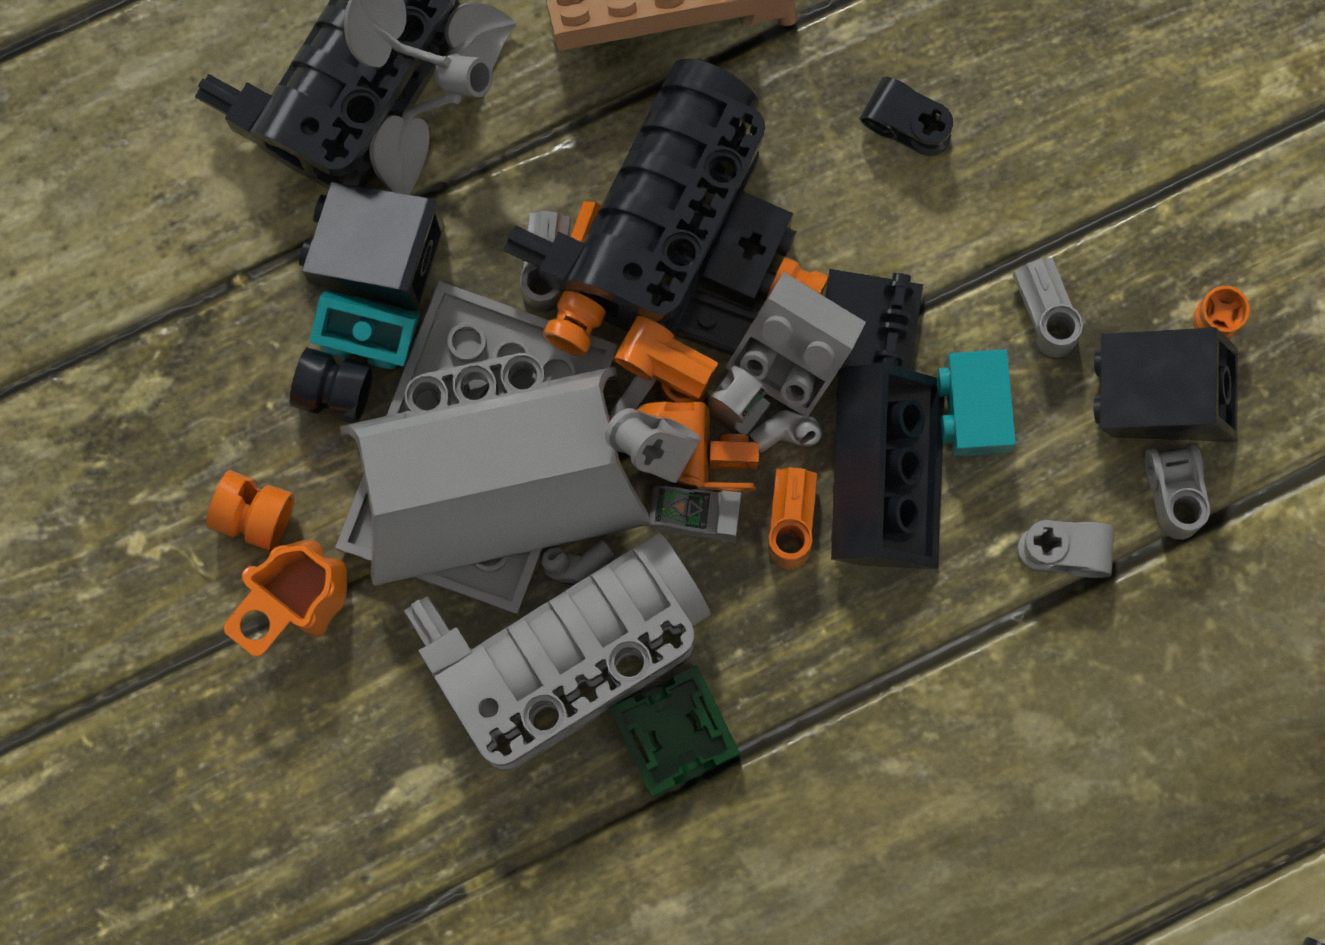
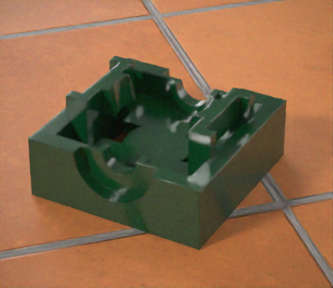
[609,665,740,798]

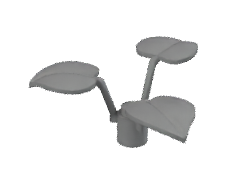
[344,0,517,195]

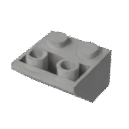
[725,272,866,418]

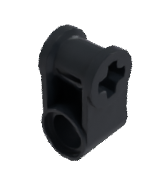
[859,76,953,156]

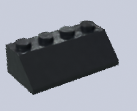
[831,362,944,569]

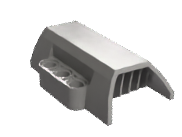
[340,353,650,586]

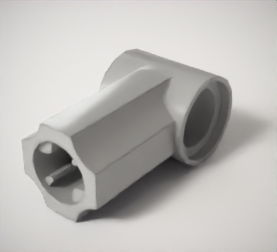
[520,211,571,312]
[1013,258,1083,358]

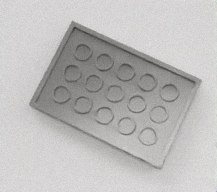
[335,281,619,616]

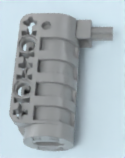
[404,532,711,771]

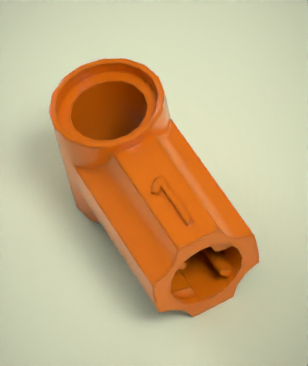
[613,316,719,402]
[768,467,818,570]

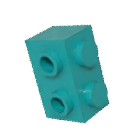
[309,289,420,369]
[937,349,1016,457]

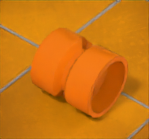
[206,470,295,552]

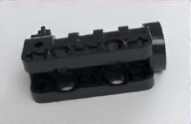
[195,0,459,189]
[503,59,765,334]

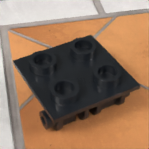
[825,269,924,370]

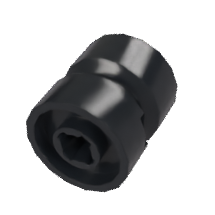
[289,347,374,424]

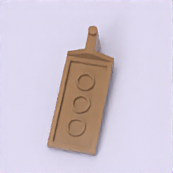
[546,0,797,51]

